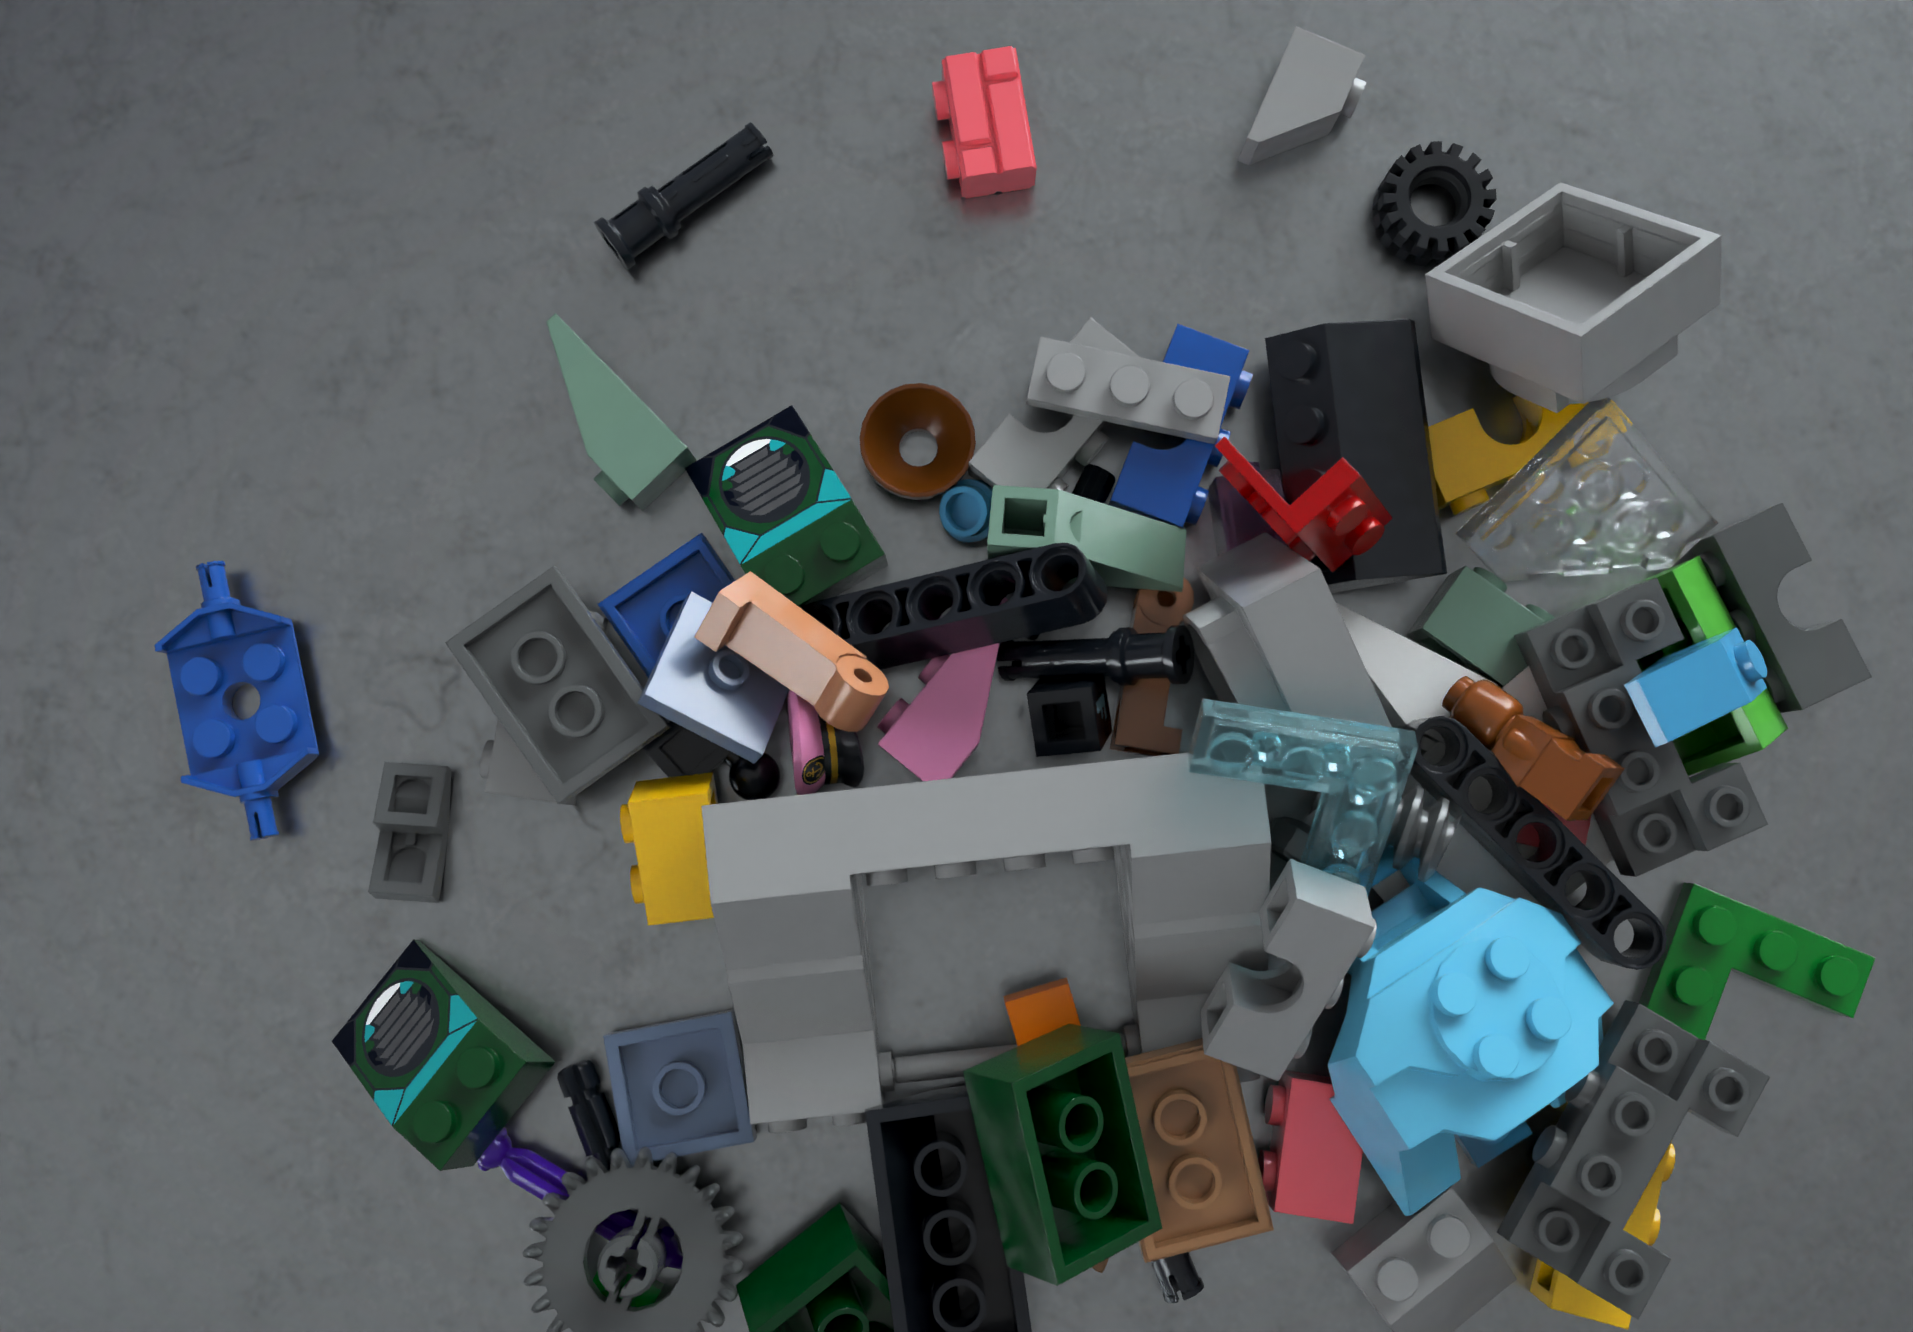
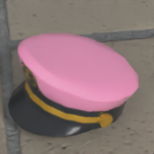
[787,690,864,795]

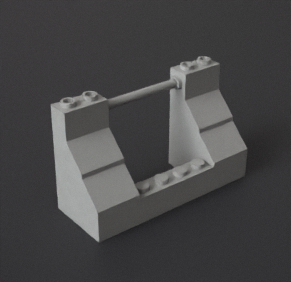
[701,745,1271,1133]

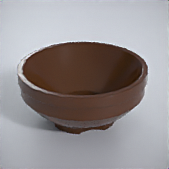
[860,383,976,500]

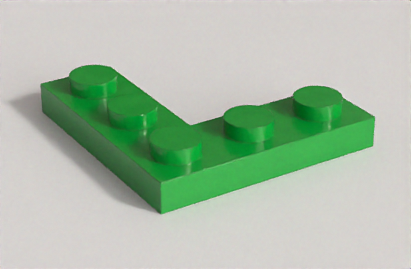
[1639,883,1875,1040]

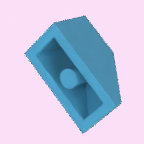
[1624,627,1767,747]

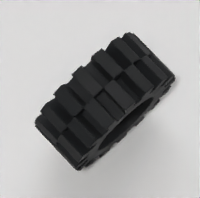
[1372,141,1497,267]

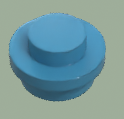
[939,479,993,543]

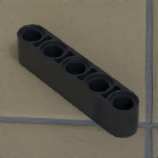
[801,543,1108,670]
[1397,716,1667,970]

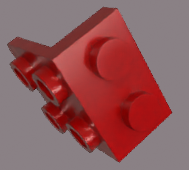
[1214,436,1393,573]

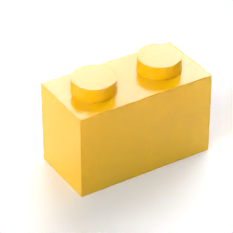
[620,772,718,926]

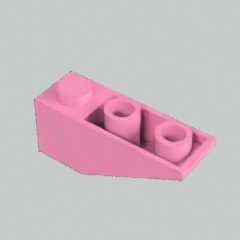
[877,598,1008,781]

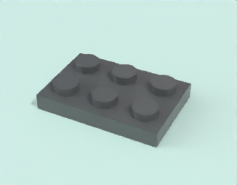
[445,566,671,804]

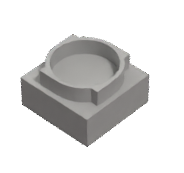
[1425,182,1721,413]
[1183,532,1403,789]

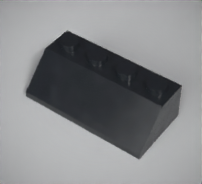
[1265,319,1447,593]
[865,1085,1032,1332]

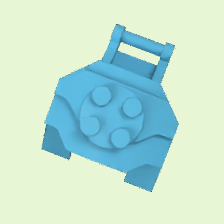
[1328,845,1614,1216]

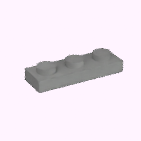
[1026,337,1231,444]

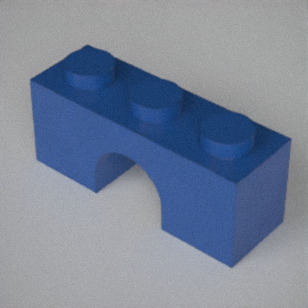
[1108,324,1253,528]

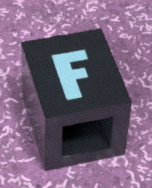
[1027,676,1112,757]

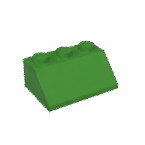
[1636,555,1788,776]

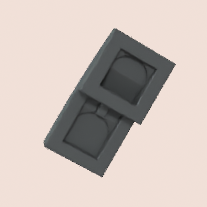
[368,762,451,903]

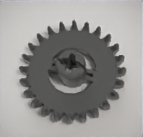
[523,1146,744,1332]

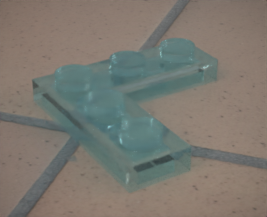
[1188,698,1418,896]

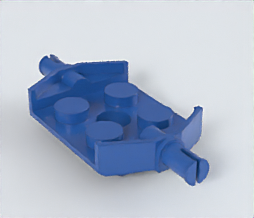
[155,561,319,841]

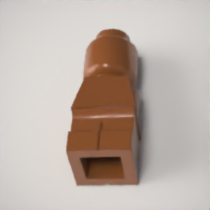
[1442,676,1625,821]

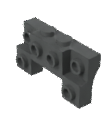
[1514,577,1768,877]
[1497,1000,1770,1320]

